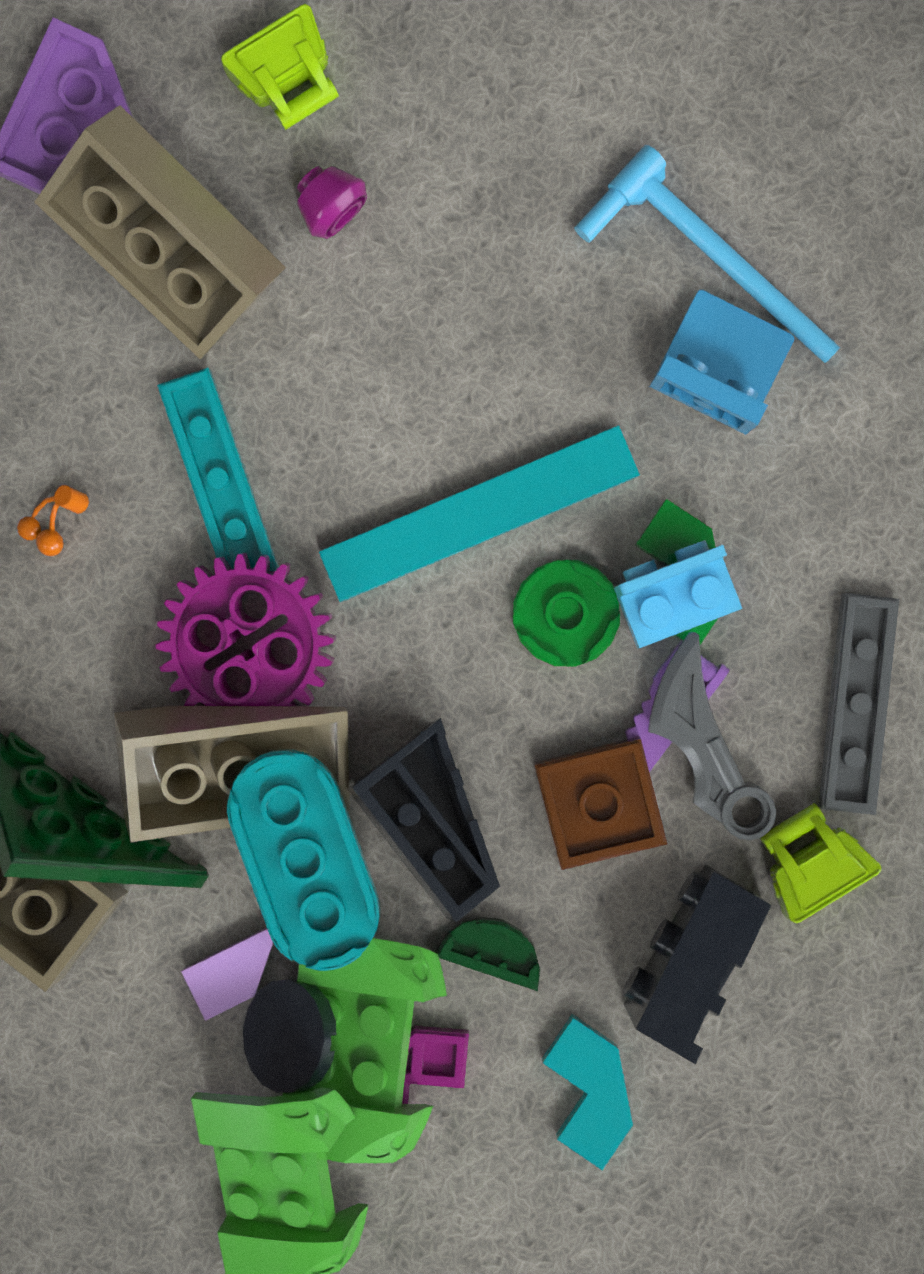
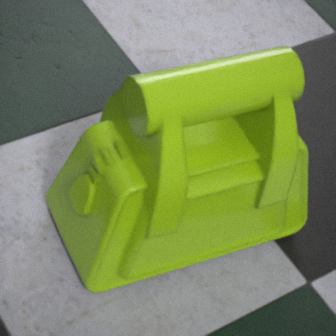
[221,4,339,130]
[760,803,882,923]

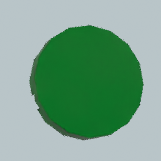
[513,560,620,667]

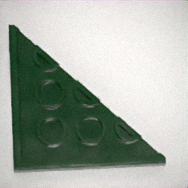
[0,732,209,888]

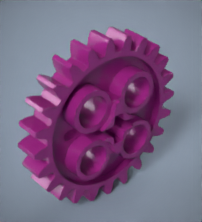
[155,553,336,706]

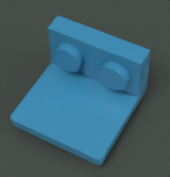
[649,290,794,435]

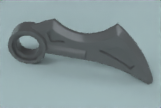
[648,632,776,840]

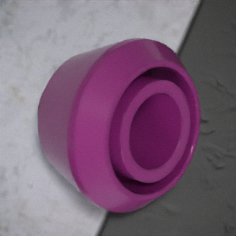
[297,166,367,239]

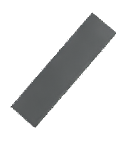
[818,593,899,815]

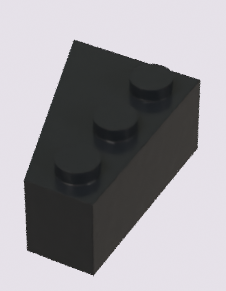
[347,718,500,922]
[622,864,771,1065]

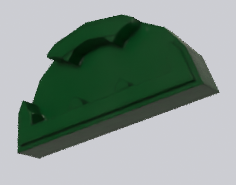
[435,917,540,991]

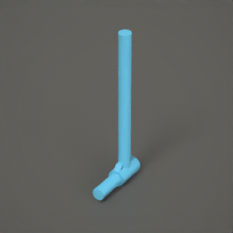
[574,145,840,363]

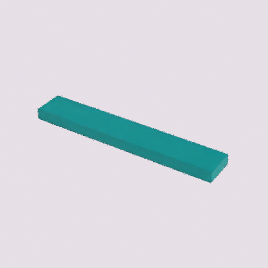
[319,425,640,603]

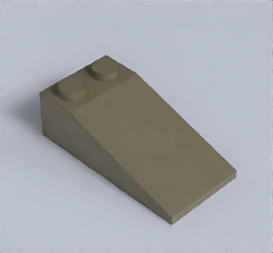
[114,706,350,842]

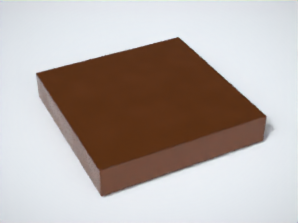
[534,736,668,870]

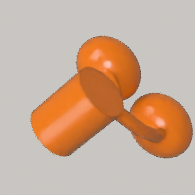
[17,485,89,556]

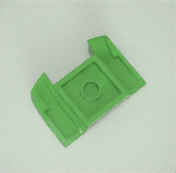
[283,938,447,1163]
[191,1088,368,1274]

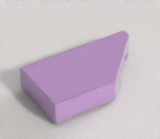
[181,927,273,1021]

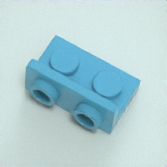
[614,540,743,649]

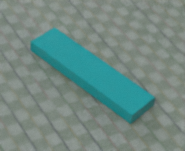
[157,368,279,572]

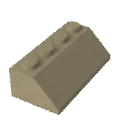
[34,105,286,359]

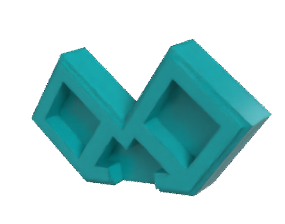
[542,1014,633,1171]

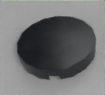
[243,979,337,1093]

